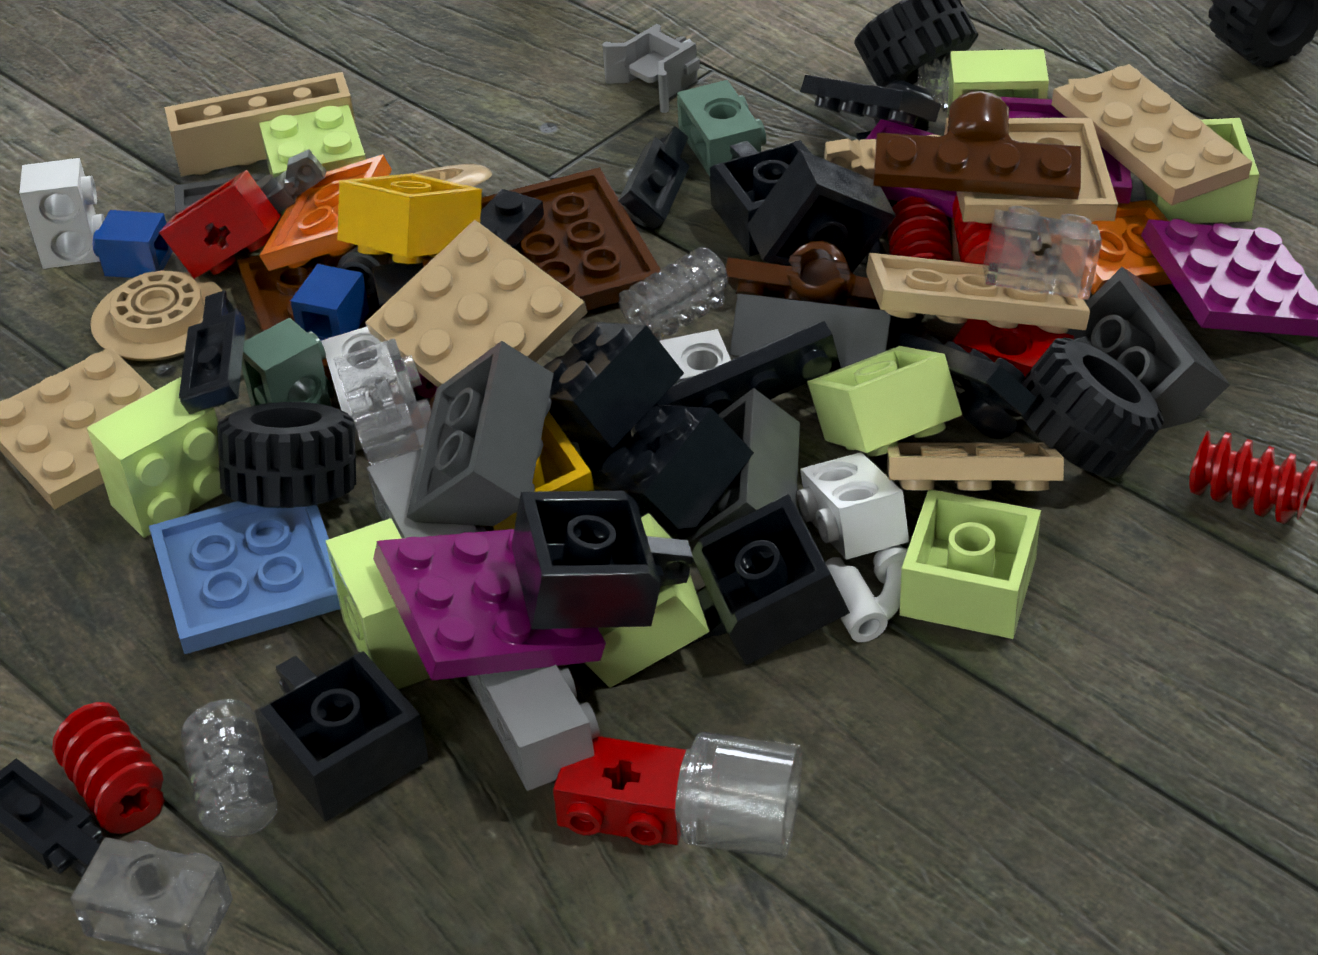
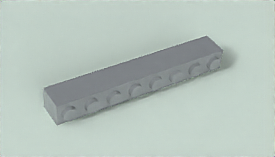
[367,449,600,791]

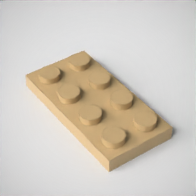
[1051,64,1252,206]
[866,253,1090,334]

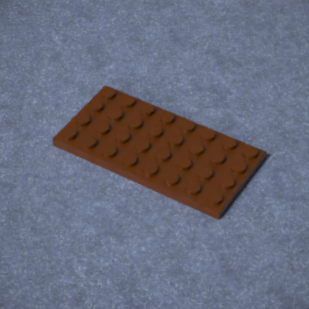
[237,167,664,380]

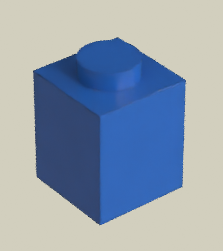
[92,210,173,278]
[290,264,370,343]

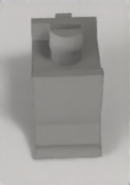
[602,24,700,113]

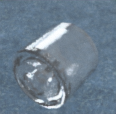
[675,731,802,859]

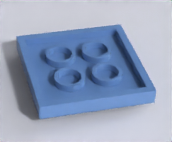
[149,501,340,655]

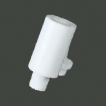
[825,545,908,642]

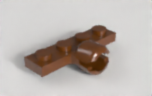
[873,91,1081,200]
[724,241,925,322]

